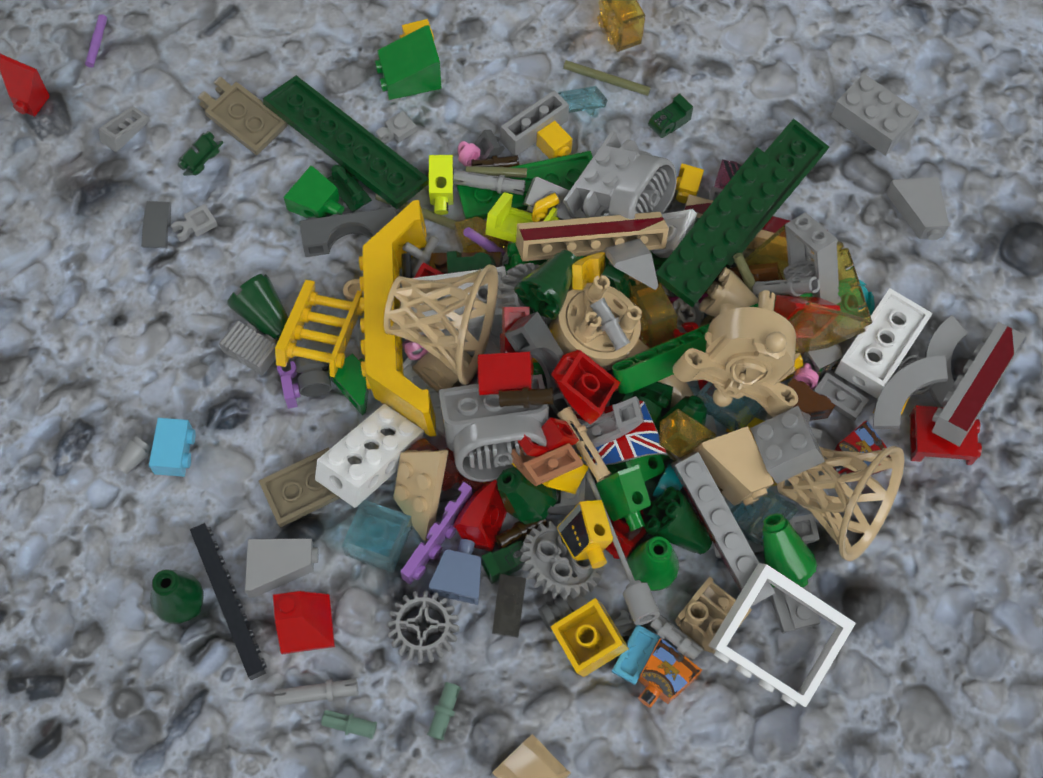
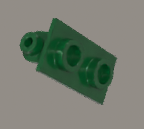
[177,131,224,176]
[327,164,372,213]
[631,381,673,409]

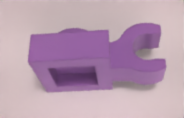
[277,361,301,409]

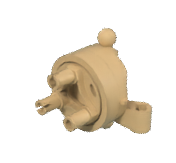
[549,275,650,371]
[673,290,798,417]

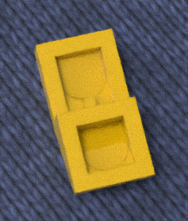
[572,252,605,290]

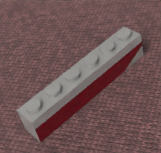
[932,322,1026,447]
[671,452,775,606]

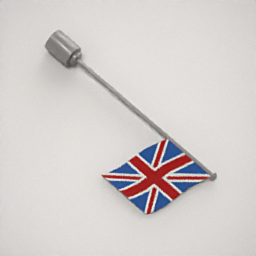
[571,401,668,625]

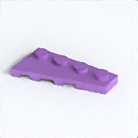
[400,482,472,585]

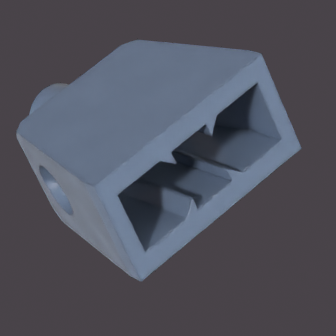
[429,539,482,605]

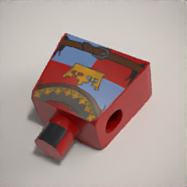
[833,421,891,475]

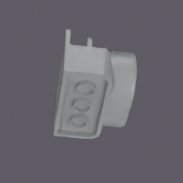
[563,131,677,219]
[439,374,549,482]

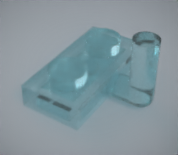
[558,86,608,118]

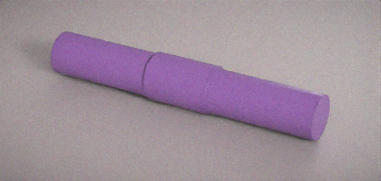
[85,14,107,68]
[463,227,506,256]

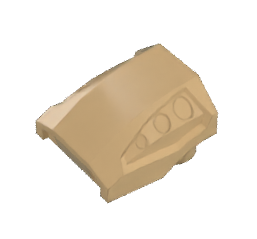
[412,348,472,393]
[675,577,752,654]
[492,734,571,778]

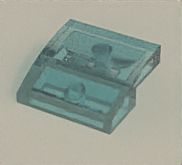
[730,489,798,546]

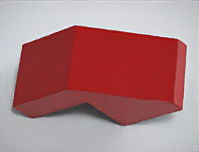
[518,417,579,457]

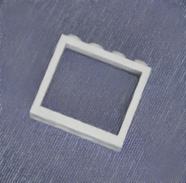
[708,563,856,707]

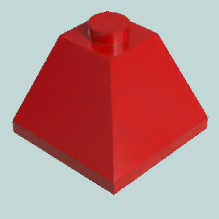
[0,54,50,117]
[273,591,335,655]

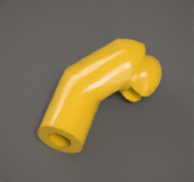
[532,192,560,222]

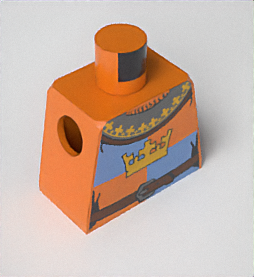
[638,638,702,708]

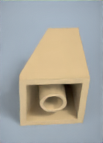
[693,426,774,506]

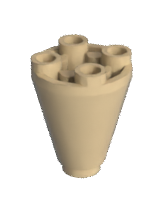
[698,267,759,317]

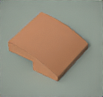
[511,443,583,486]

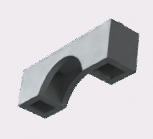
[299,207,396,257]
[505,311,577,419]

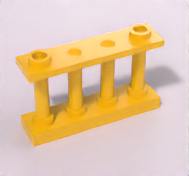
[275,279,364,377]

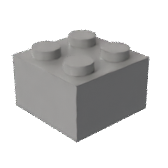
[750,406,825,484]

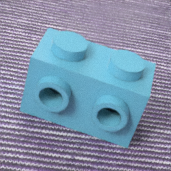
[149,418,196,477]

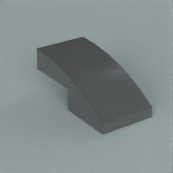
[141,201,172,248]

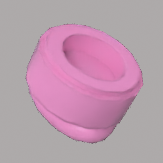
[458,141,480,167]
[402,335,428,361]
[793,363,819,390]

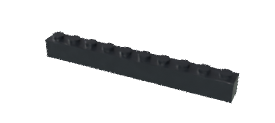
[190,523,267,680]

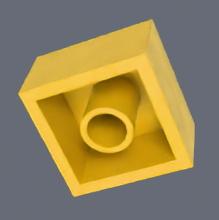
[550,598,629,677]

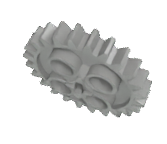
[520,521,604,601]

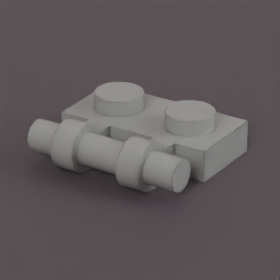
[650,615,704,660]

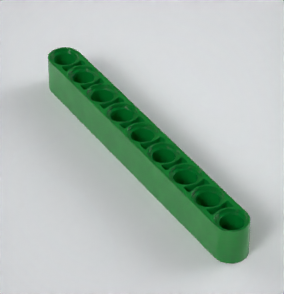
[612,293,813,394]

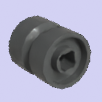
[295,357,332,397]

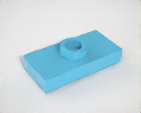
[612,625,661,685]

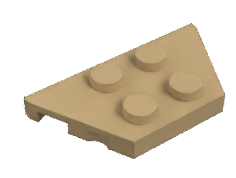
[393,449,448,541]

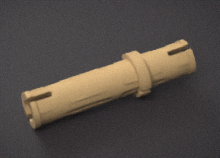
[557,406,611,482]

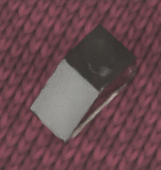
[492,574,527,638]

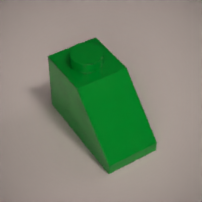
[329,353,369,416]

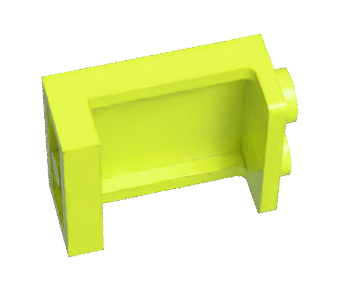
[485,192,560,243]

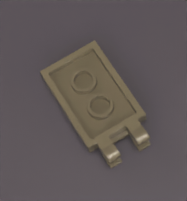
[198,77,288,156]
[259,447,340,528]

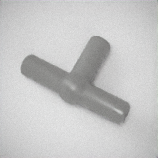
[403,236,439,278]

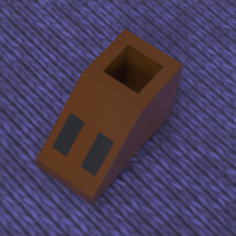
[787,378,836,421]

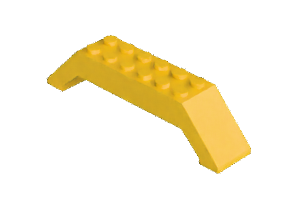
[359,200,437,437]

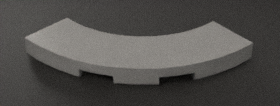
[925,315,968,407]
[873,355,948,429]

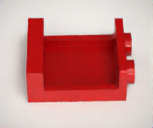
[909,405,982,465]

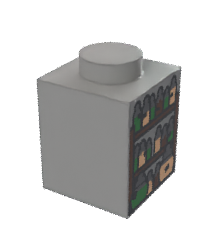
[802,337,844,376]

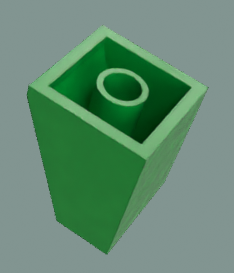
[375,25,442,100]

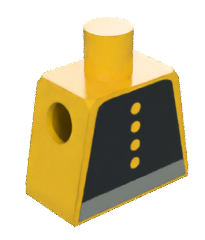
[557,500,613,569]

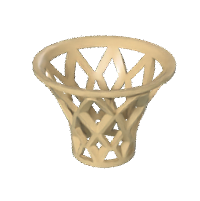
[384,264,498,385]
[777,446,904,561]

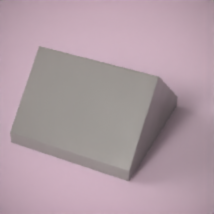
[604,238,658,290]

